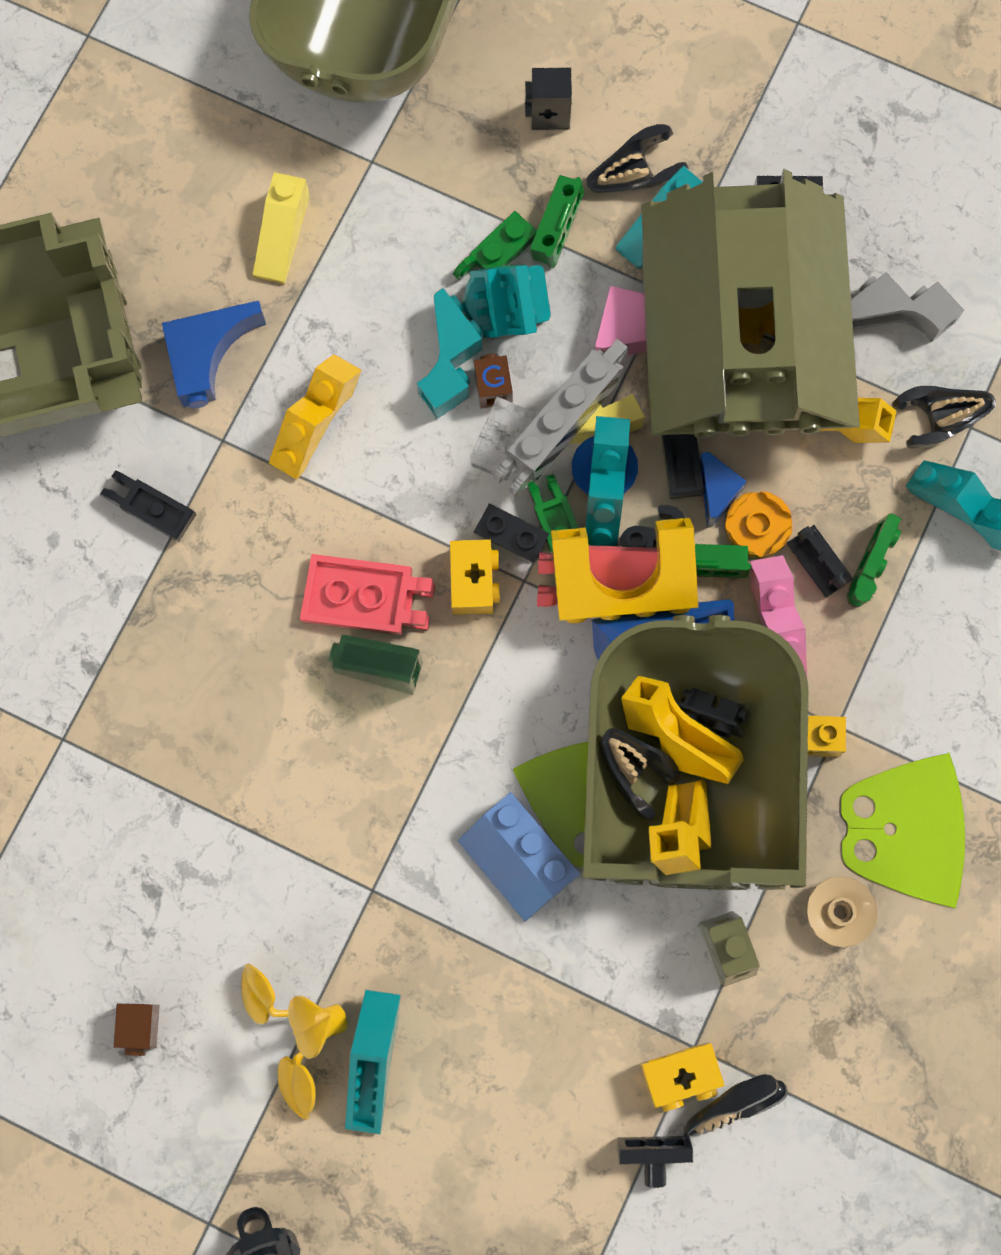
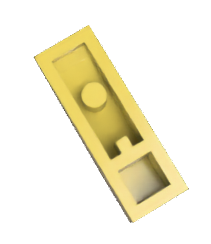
[253,172,310,284]

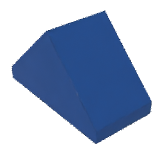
[700,452,747,527]

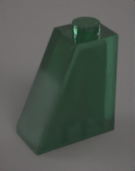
[329,634,423,695]

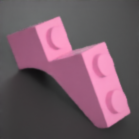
[749,555,807,675]

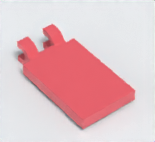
[537,545,657,607]
[300,554,436,635]

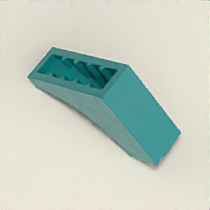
[345,990,401,1134]

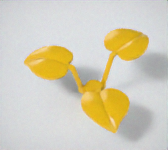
[241,963,347,1120]

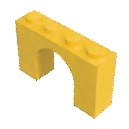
[551,518,699,623]

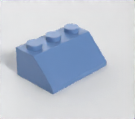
[458,792,580,922]

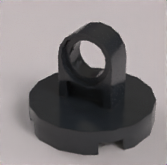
[226,1207,301,1255]

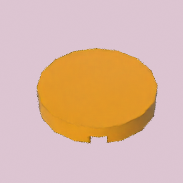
[724,491,793,558]

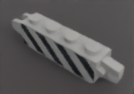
[493,339,628,496]

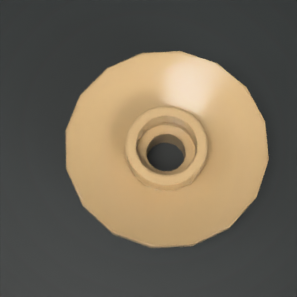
[806,876,878,948]

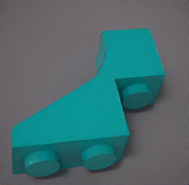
[417,288,484,419]
[585,416,630,546]
[905,460,1001,550]

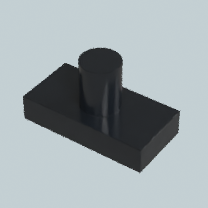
[617,1136,693,1188]

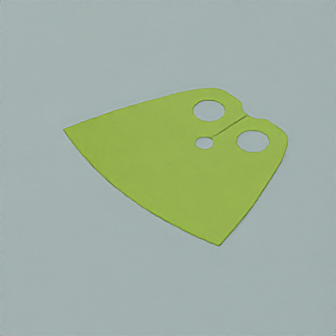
[513,741,588,867]
[841,753,965,908]

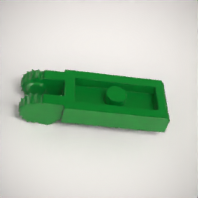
[453,210,537,280]
[527,474,579,553]
[846,513,902,607]

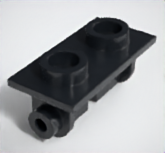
[473,503,549,563]
[786,525,854,598]
[675,687,750,739]

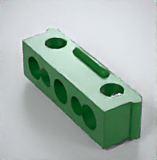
[530,175,585,268]
[695,544,751,578]

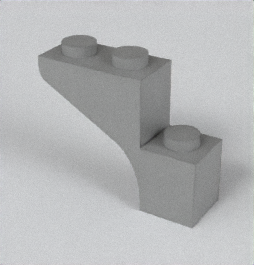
[851,272,964,342]

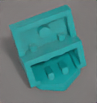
[462,265,551,337]

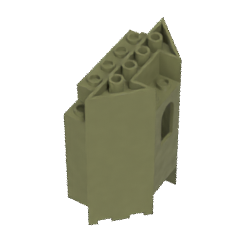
[641,168,860,438]
[0,212,142,438]

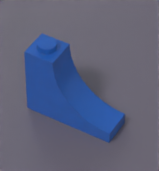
[162,300,266,408]

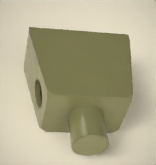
[699,911,760,987]

